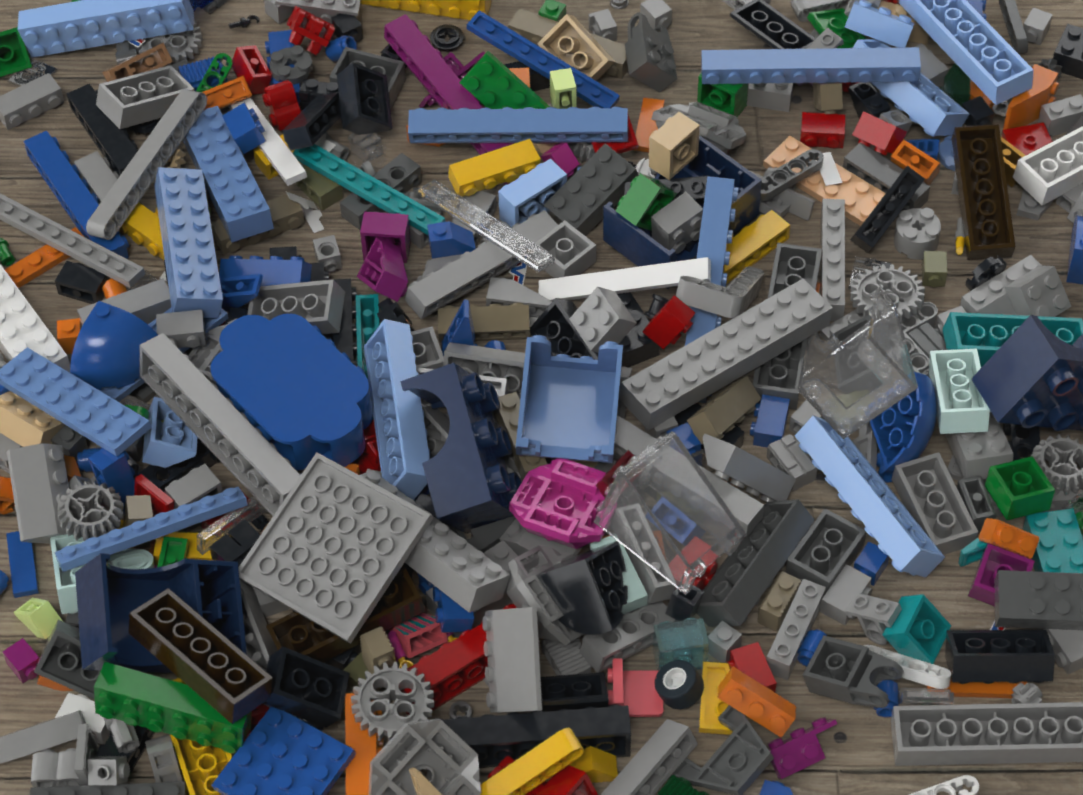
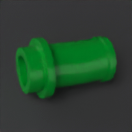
[0,238,15,267]

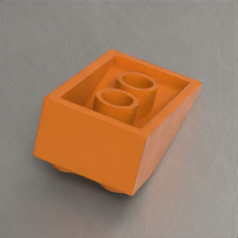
[1003,64,1059,130]

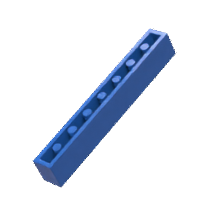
[24,130,129,259]

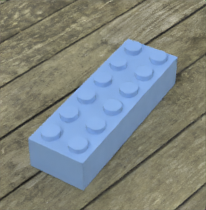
[853,39,969,137]

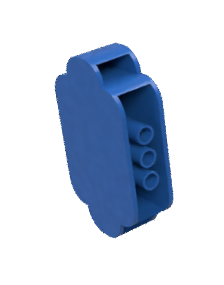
[210,314,373,471]

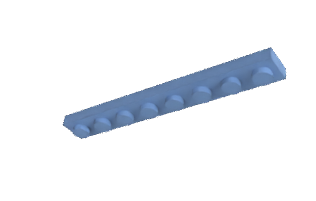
[54,486,248,572]

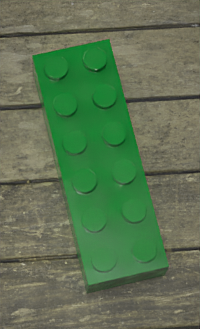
[94,662,252,753]

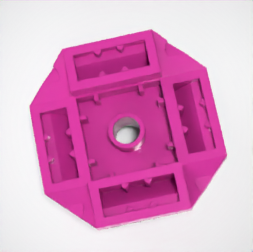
[509,458,619,549]

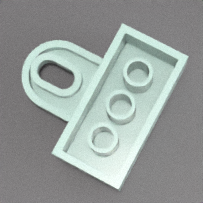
[929,349,991,434]
[50,534,155,614]

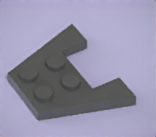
[670,705,774,795]

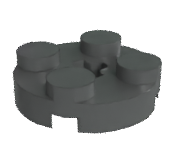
[270,45,313,85]

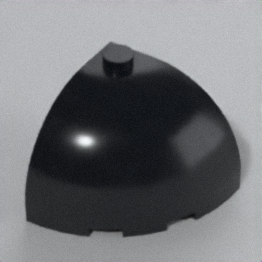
[536,541,628,635]

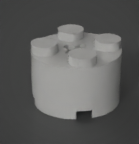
[894,208,941,260]

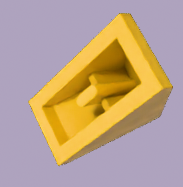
[569,746,618,783]

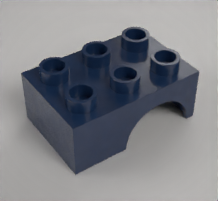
[603,135,762,289]
[971,315,1083,431]
[400,363,522,534]
[75,553,247,673]

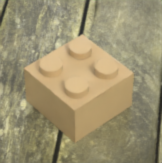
[649,112,700,180]

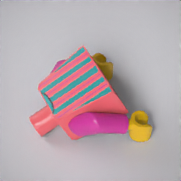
[387,613,457,669]

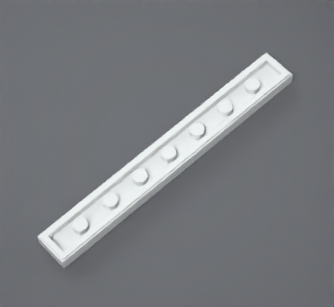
[229,98,307,186]
[538,257,711,302]

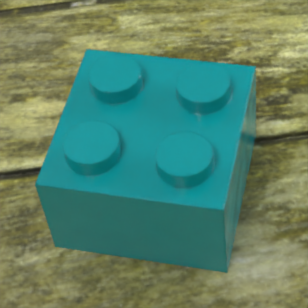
[882,594,952,664]

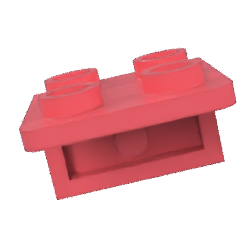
[607,658,663,717]

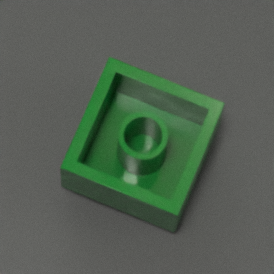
[697,74,748,117]
[615,173,677,231]
[985,456,1055,520]

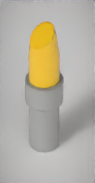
[955,217,965,255]

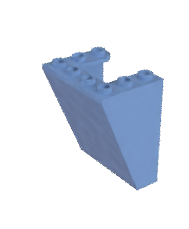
[516,335,623,463]

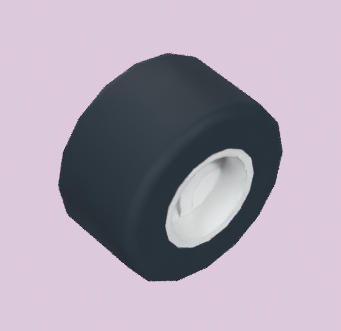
[655,660,704,710]

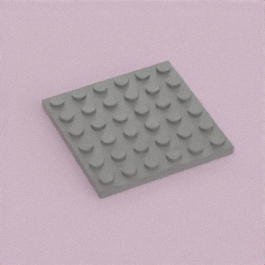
[238,452,433,644]

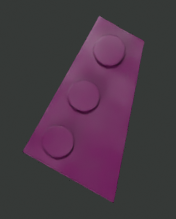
[357,236,408,302]

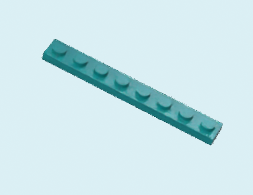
[293,144,445,235]

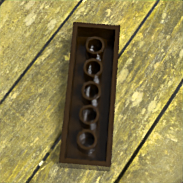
[951,124,1016,260]
[266,564,426,662]
[128,588,273,724]

